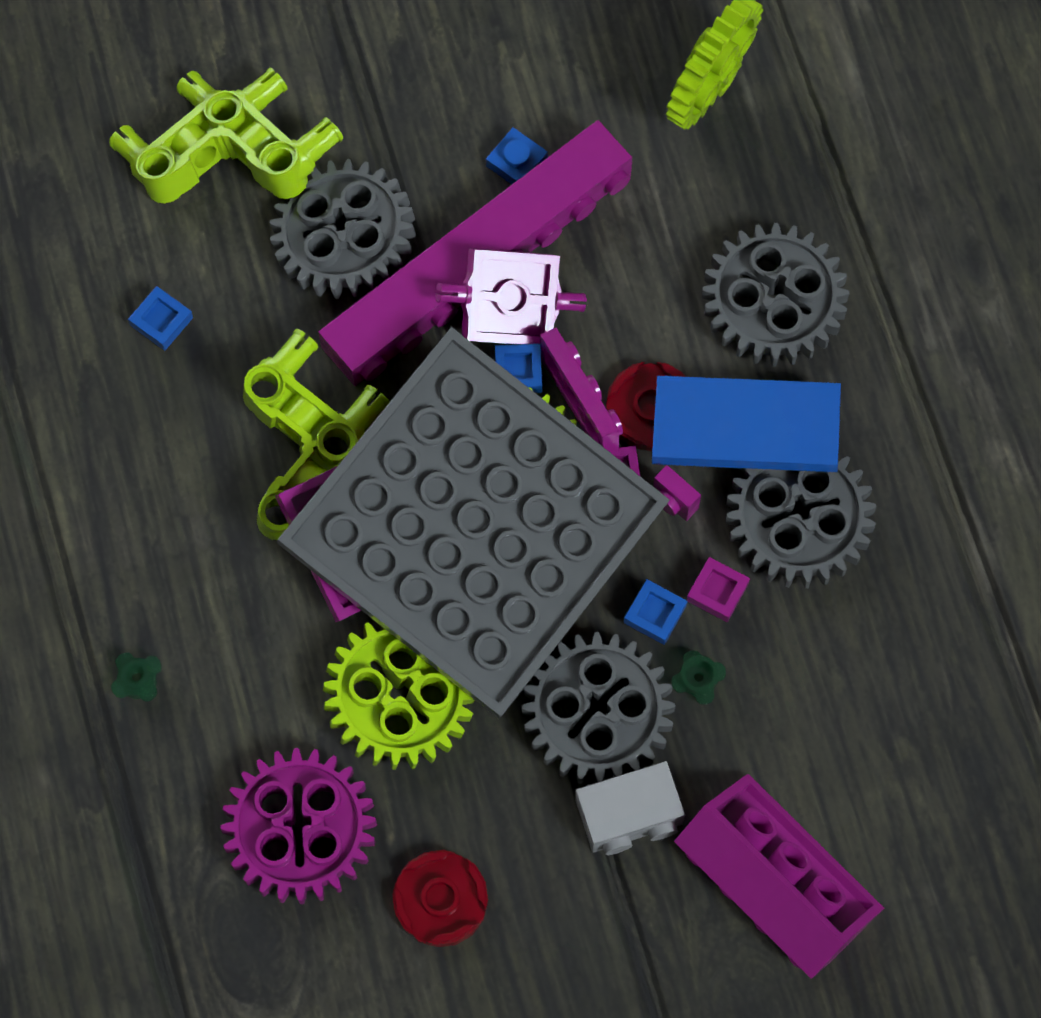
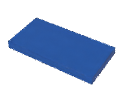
[652,376,841,472]

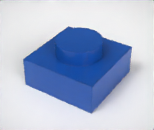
[486,127,548,184]
[128,286,193,351]
[495,344,542,393]
[624,579,688,645]

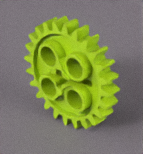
[665,0,764,130]
[323,622,475,770]

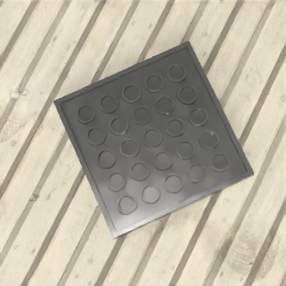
[277,327,670,719]

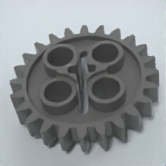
[270,159,416,299]
[702,223,849,367]
[725,456,876,589]
[522,632,675,784]

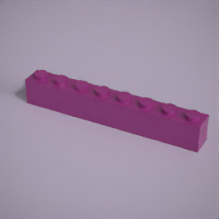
[318,120,632,386]

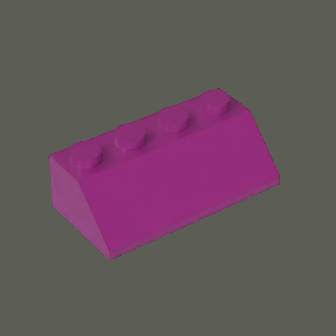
[674,774,884,979]

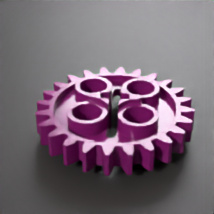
[221,748,377,904]

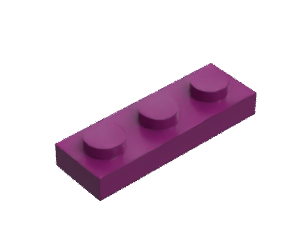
[540,328,623,456]

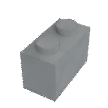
[575,761,685,855]

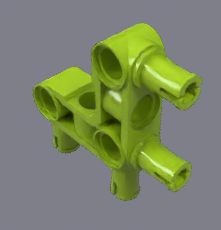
[109,68,343,204]
[243,328,390,540]

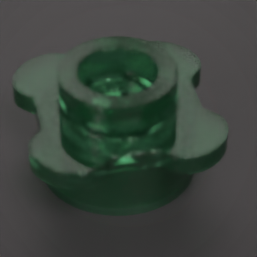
[671,651,726,705]
[111,653,162,702]

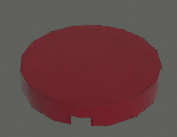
[606,362,686,451]
[392,850,488,947]

